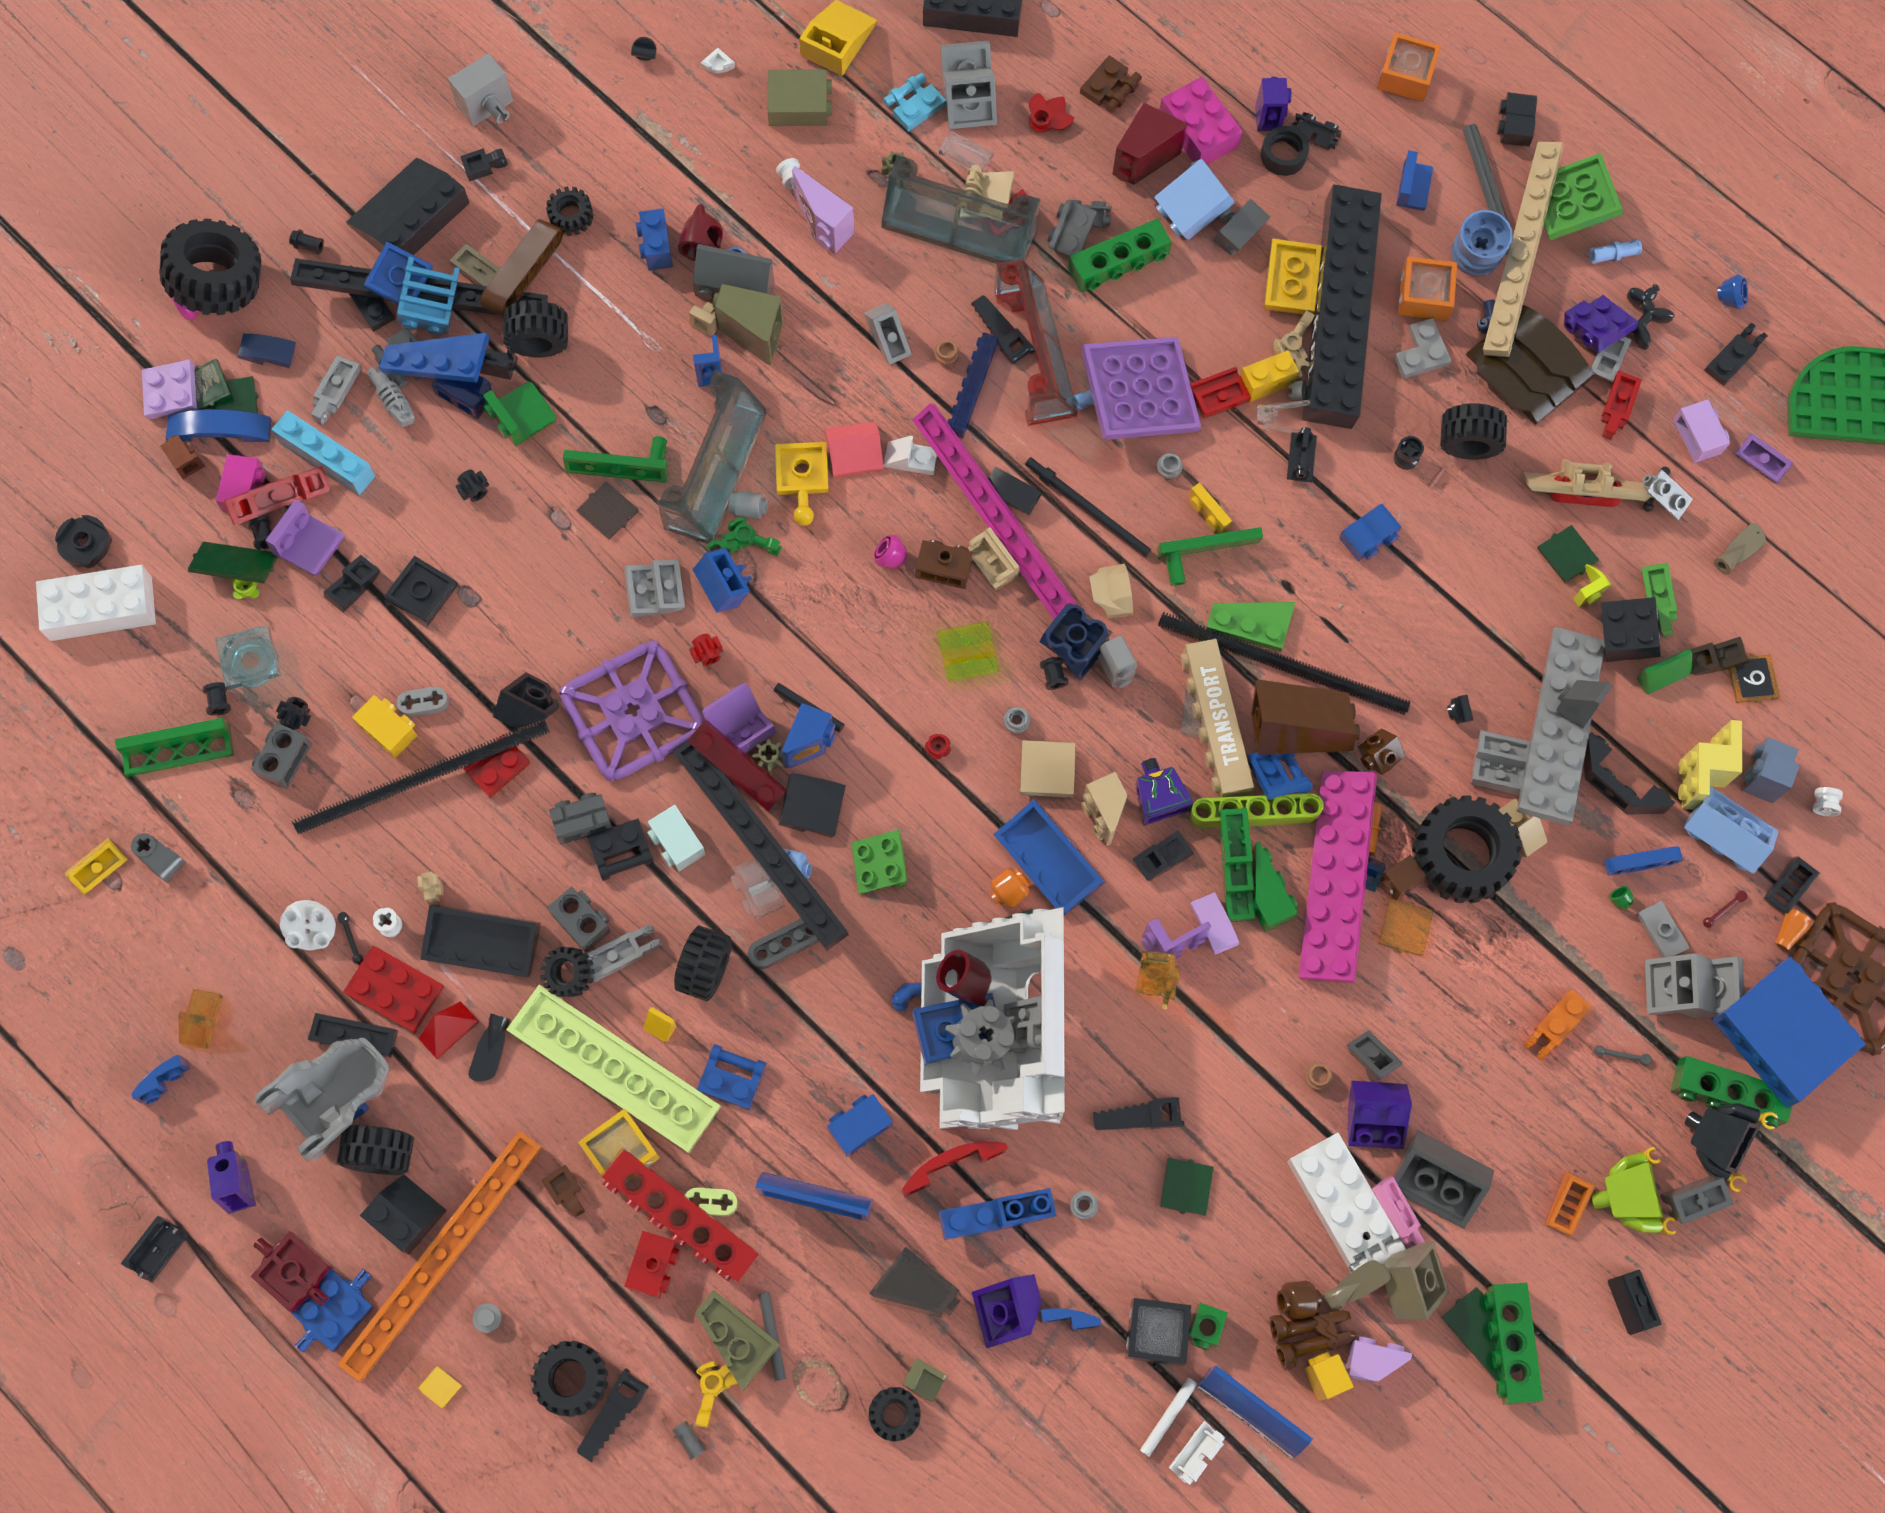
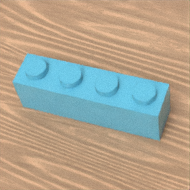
[271,410,375,496]

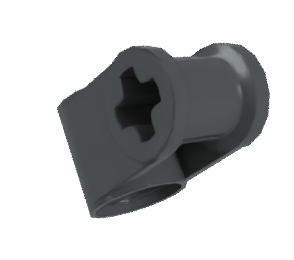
[131,833,186,883]

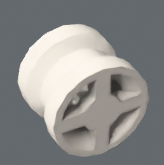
[776,158,804,190]
[1813,787,1843,816]

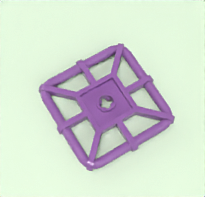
[559,640,704,782]

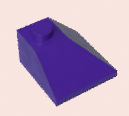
[972,1274,1042,1349]

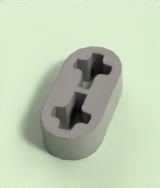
[397,687,449,718]

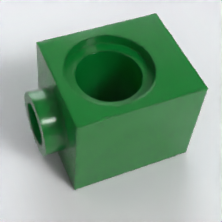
[1189,1303,1228,1350]

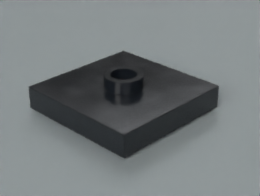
[384,555,458,626]

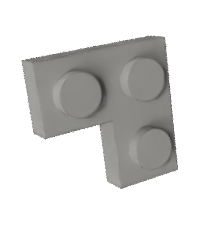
[1394,318,1451,379]

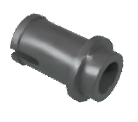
[672,1420,706,1461]

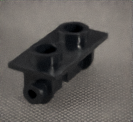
[1291,112,1342,150]
[1287,427,1317,483]

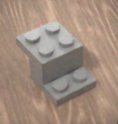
[940,41,997,129]
[1645,953,1745,1018]

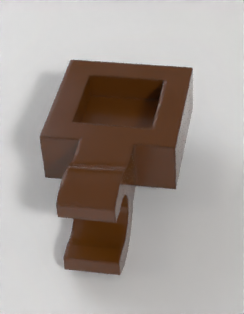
[541,1165,585,1218]

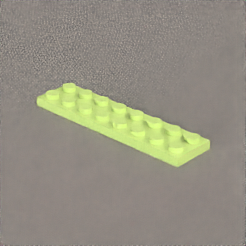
[507,985,721,1154]

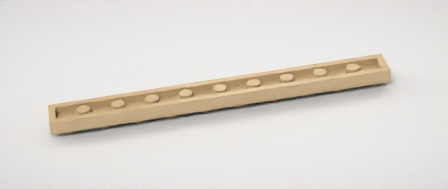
[1483,142,1564,357]

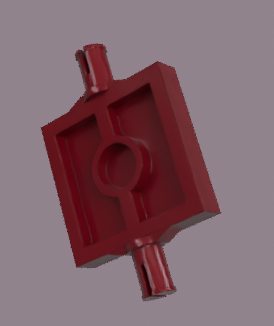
[250,1231,332,1313]

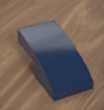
[237,333,296,368]

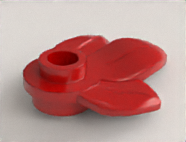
[1029,93,1075,133]

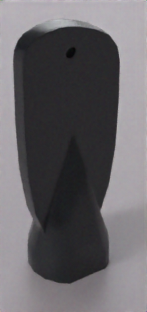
[468,1013,510,1082]

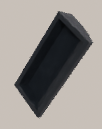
[420,905,541,977]

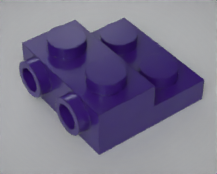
[1564,295,1638,353]

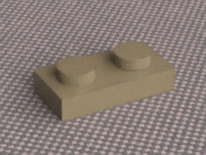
[450,243,500,286]

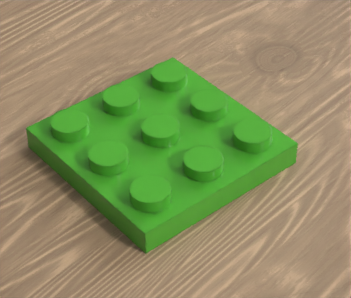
[1544,153,1624,240]

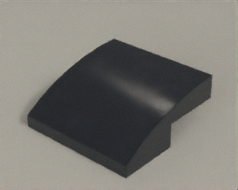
[778,773,846,838]

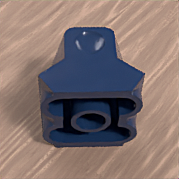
[1039,603,1113,681]

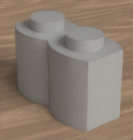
[1098,635,1138,688]

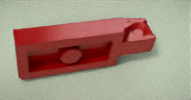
[1601,371,1642,440]

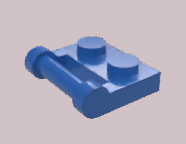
[1247,752,1313,800]
[697,1044,767,1110]

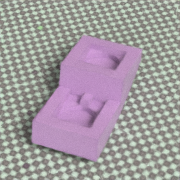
[1190,892,1239,955]

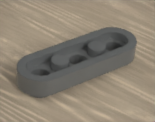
[748,919,819,969]

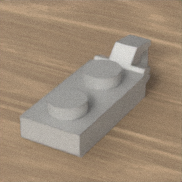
[311,355,362,425]

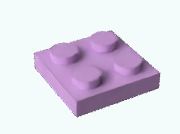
[142,359,197,420]

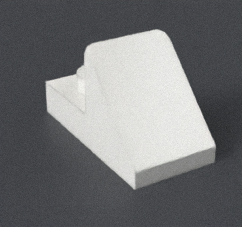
[883,436,937,475]

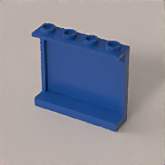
[1711,956,1865,1108]

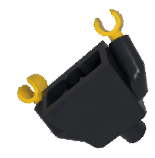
[1685,1103,1778,1192]

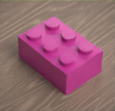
[1159,77,1243,164]

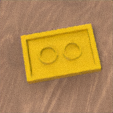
[1264,239,1322,315]

